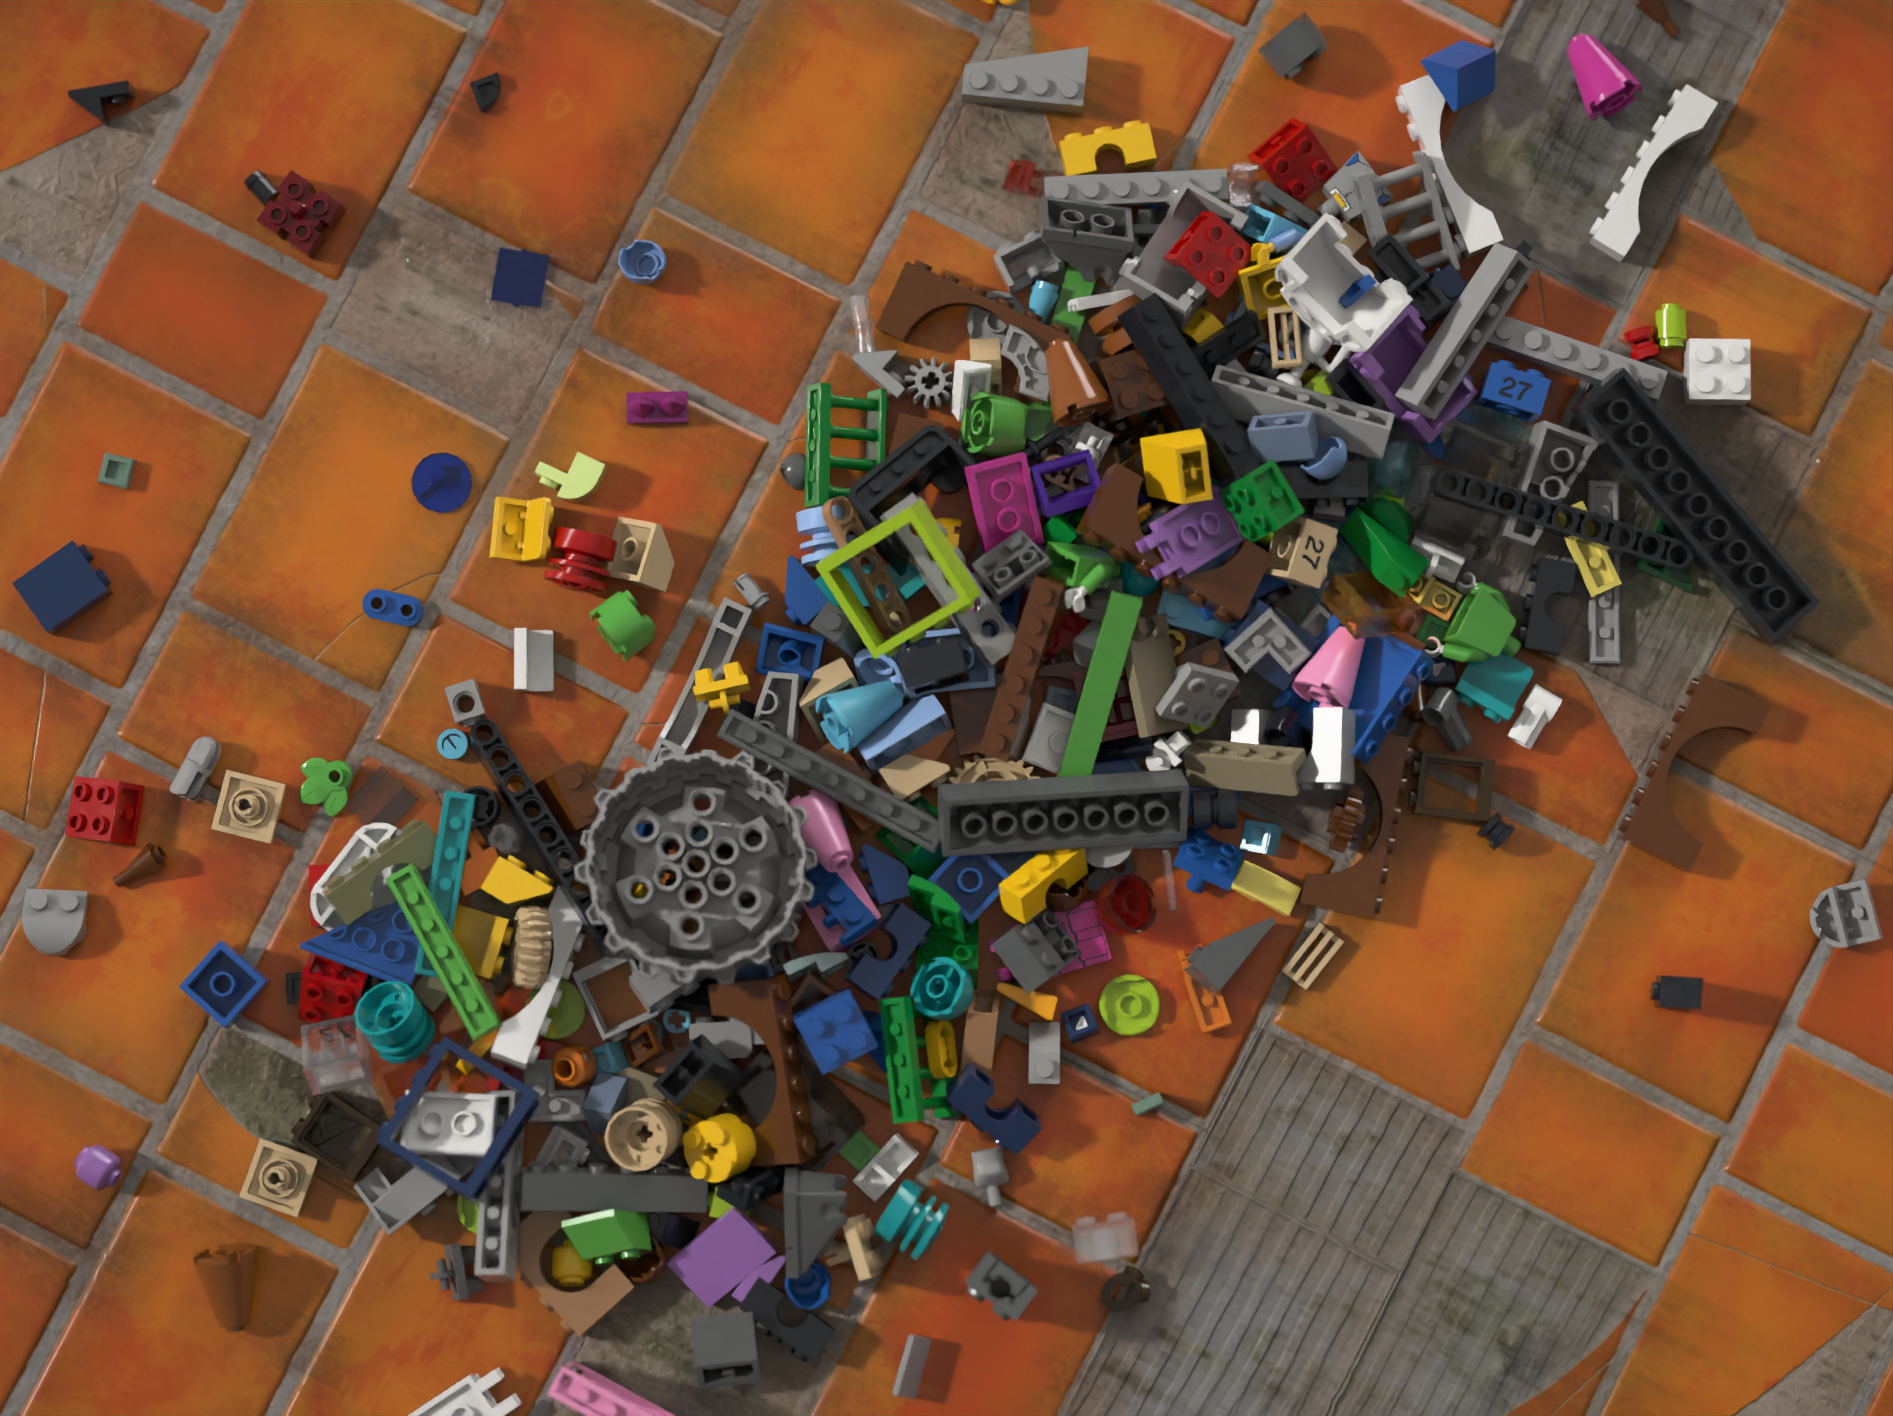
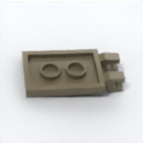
[1124,613,1189,738]

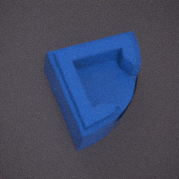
[1338,275,1376,309]

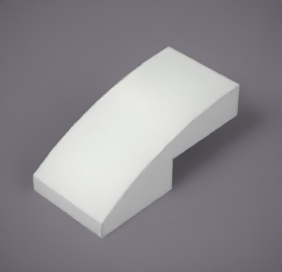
[853,1133,919,1202]

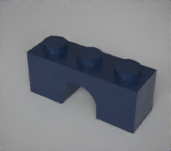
[843,903,931,1000]
[946,1062,1041,1155]

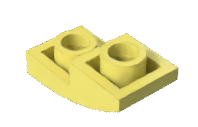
[1404,572,1464,623]
[1231,860,1302,916]

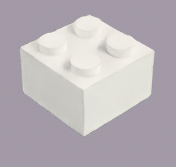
[1683,338,1751,405]

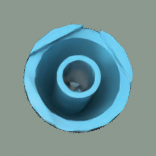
[816,680,904,753]

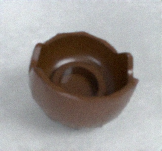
[1045,877,1089,913]
[620,1236,667,1284]

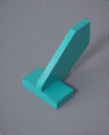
[814,564,927,610]

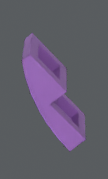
[731,1254,786,1302]

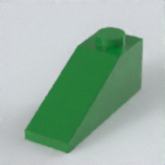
[1339,507,1430,599]

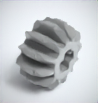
[905,357,954,409]

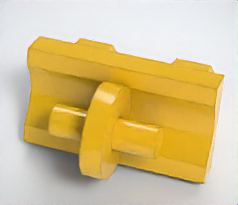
[693,662,751,715]

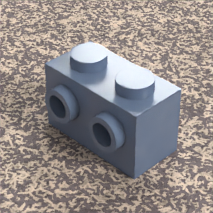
[1247,411,1320,463]

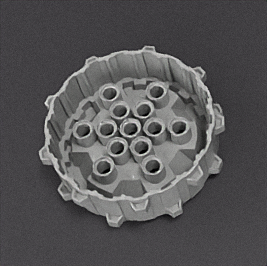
[575,746,818,986]

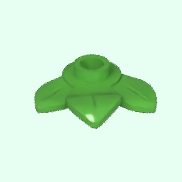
[299,757,353,817]

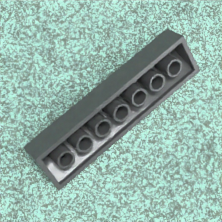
[937,769,1189,857]

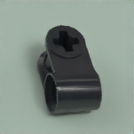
[1264,706,1313,758]

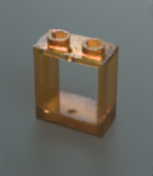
[1321,571,1422,639]
[368,1042,466,1121]

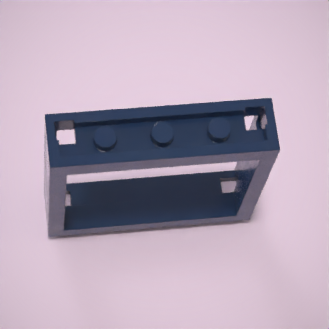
[377,1037,542,1204]

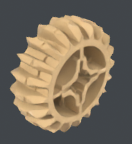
[510,905,552,989]

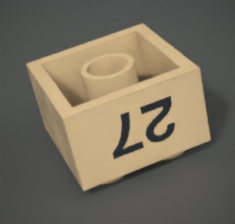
[1264,517,1338,589]

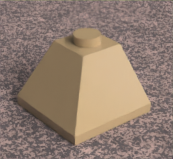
[603,517,675,592]
[798,656,859,747]

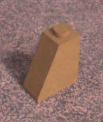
[960,989,1000,1077]

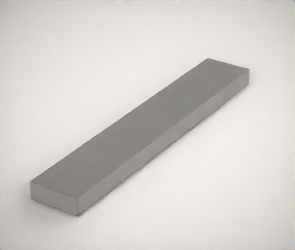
[1587,481,1620,664]

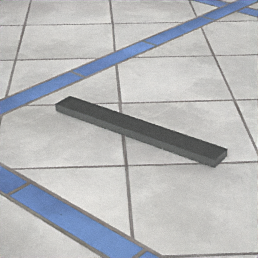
[716,709,941,853]

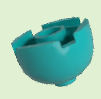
[910,957,974,1021]

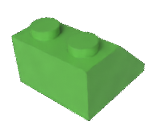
[561,1209,652,1266]

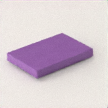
[667,1206,778,1308]

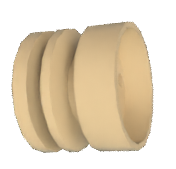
[605,1097,683,1171]

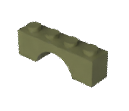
[322,819,437,926]

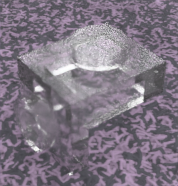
[1227,163,1260,212]

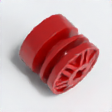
[543,527,618,593]

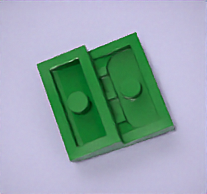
[907,874,968,943]

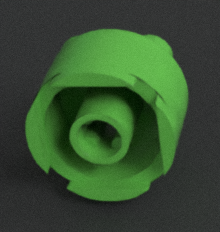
[961,392,1028,458]
[589,590,657,662]

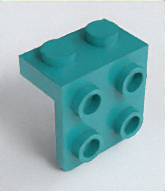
[1452,652,1533,724]

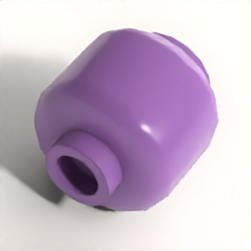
[74,1144,122,1191]

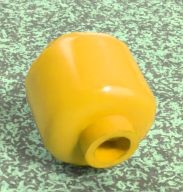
[552,1240,592,1287]

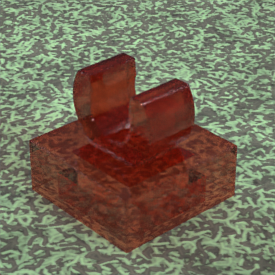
[1002,159,1042,193]

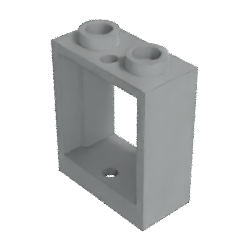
[572,950,661,1043]

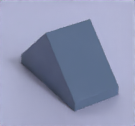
[582,1071,629,1135]

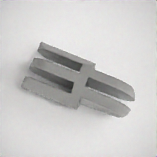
[170,736,221,803]

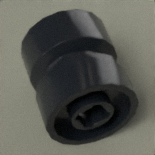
[463,786,502,828]
[1191,789,1237,830]

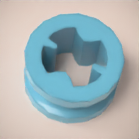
[663,1009,691,1034]

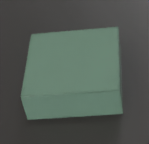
[97,452,136,490]
[1130,1092,1164,1116]

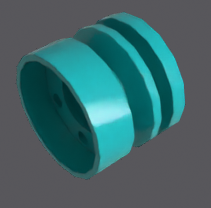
[355,981,436,1064]
[872,1178,950,1261]

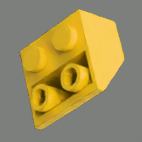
[1140,428,1213,504]
[481,855,556,906]

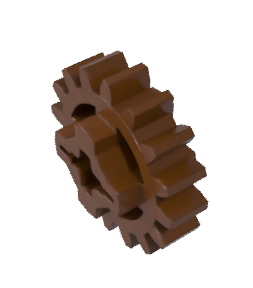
[1326,785,1366,853]

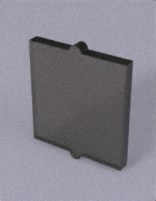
[346,765,419,826]

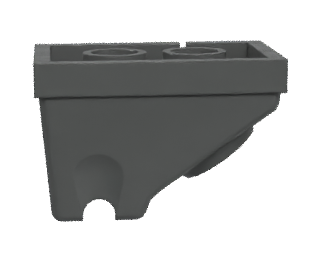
[1039,195,1134,285]
[784,1167,848,1279]

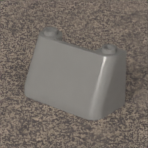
[1119,180,1249,332]

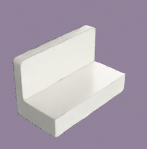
[514,628,554,692]

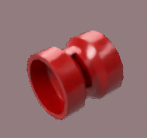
[1624,325,1662,362]

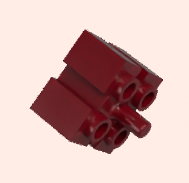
[257,170,346,259]

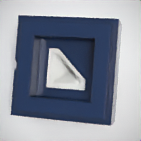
[1424,654,1456,687]
[1060,1003,1101,1044]

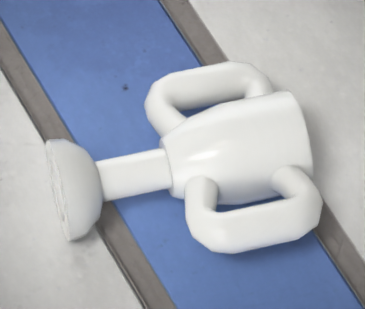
[1275,314,1352,388]

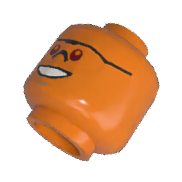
[551,1045,597,1087]

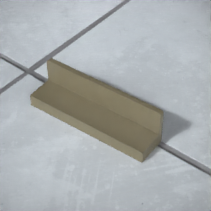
[1182,738,1307,796]

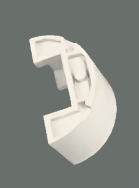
[1275,213,1413,352]

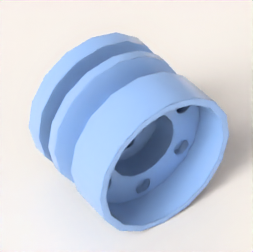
[796,505,864,567]

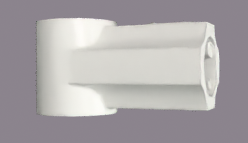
[1507,684,1562,749]

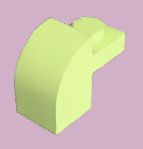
[535,452,608,502]

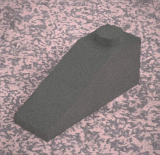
[1184,918,1276,994]

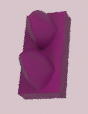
[626,391,689,425]

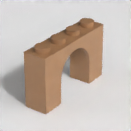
[517,1211,637,1337]

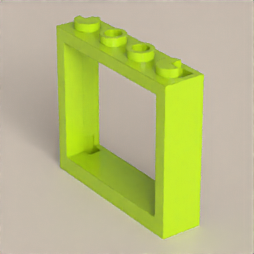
[815,499,982,659]

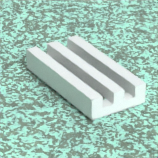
[1067,289,1134,312]

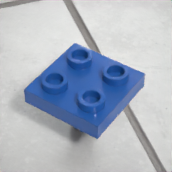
[1173,827,1245,894]

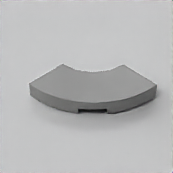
[1000,325,1050,403]

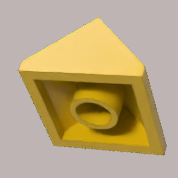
[1236,255,1289,320]

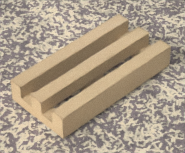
[1267,306,1303,370]
[1282,923,1344,990]

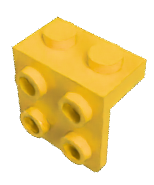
[489,496,554,562]
[453,905,515,980]

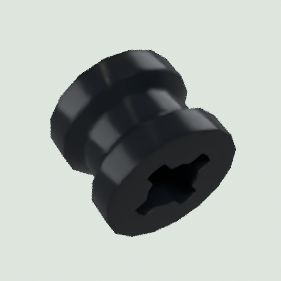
[1476,812,1515,851]

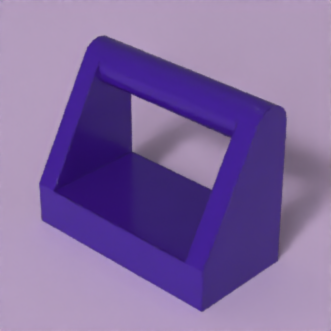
[1030,449,1100,517]

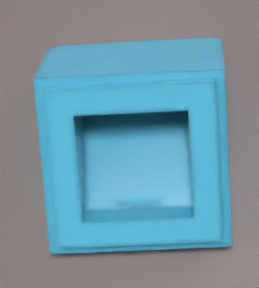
[1240,819,1282,857]
[591,1041,630,1080]

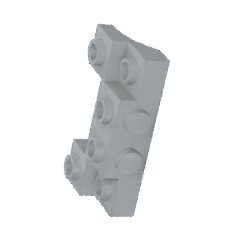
[353,1155,482,1235]

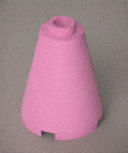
[1292,625,1365,709]
[788,789,853,873]

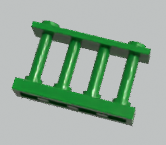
[804,382,889,508]
[879,996,963,1124]

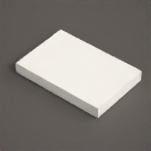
[400,1090,499,1157]

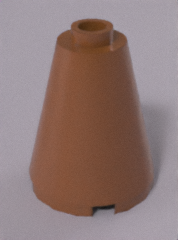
[1045,338,1113,427]
[193,1243,256,1332]

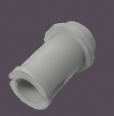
[733,572,770,612]

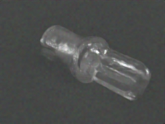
[850,295,875,353]

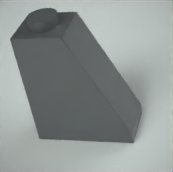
[810,601,868,660]

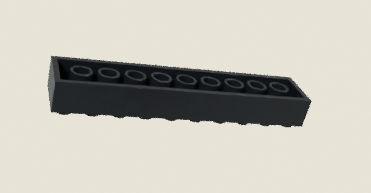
[1569,367,1820,642]

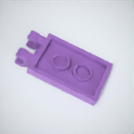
[1135,484,1246,581]

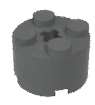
[1258,12,1328,81]

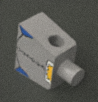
[1316,151,1393,224]

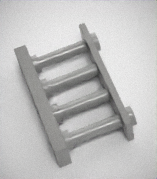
[1350,151,1461,282]

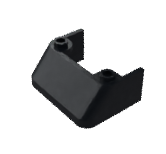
[848,425,976,577]

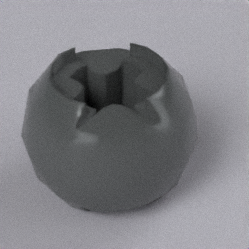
[780,452,806,491]

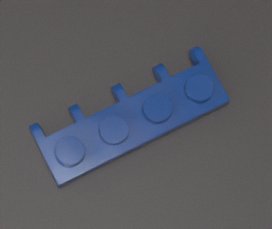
[805,862,878,947]

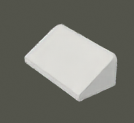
[951,360,992,422]

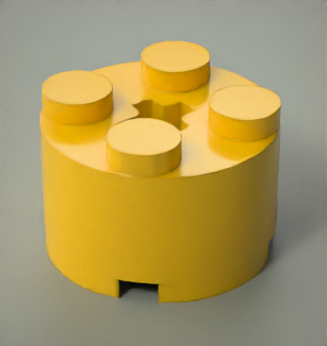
[683,1113,756,1182]

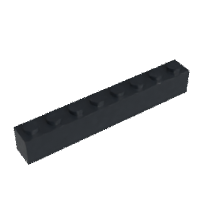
[1117,293,1261,488]

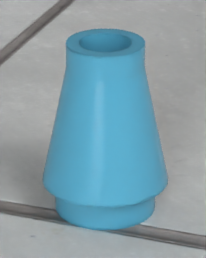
[1029,279,1060,324]

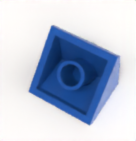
[1421,40,1496,112]
[755,623,826,685]

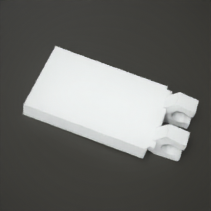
[408,1367,522,1416]

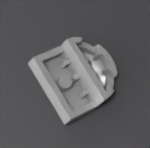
[1810,878,1883,948]
[22,888,89,956]

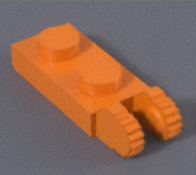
[1177,944,1232,1034]

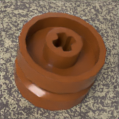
[1089,294,1142,358]

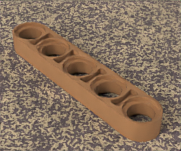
[822,496,911,635]

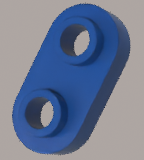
[362,589,424,627]

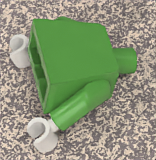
[1025,541,1121,612]
[1423,572,1521,663]

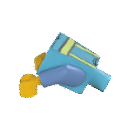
[1243,203,1309,265]

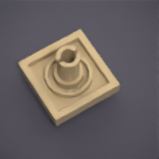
[211,770,287,844]
[239,1138,319,1217]
[824,1213,884,1281]

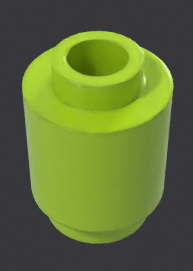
[1655,303,1687,349]

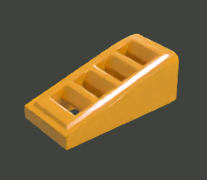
[996,982,1058,1021]

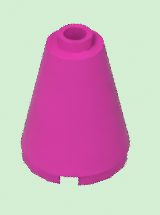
[1567,33,1643,121]

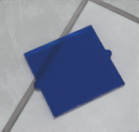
[491,248,550,308]

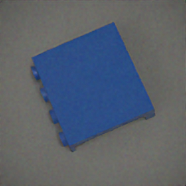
[1272,604,1435,765]

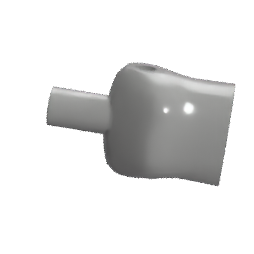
[971,1147,1009,1206]

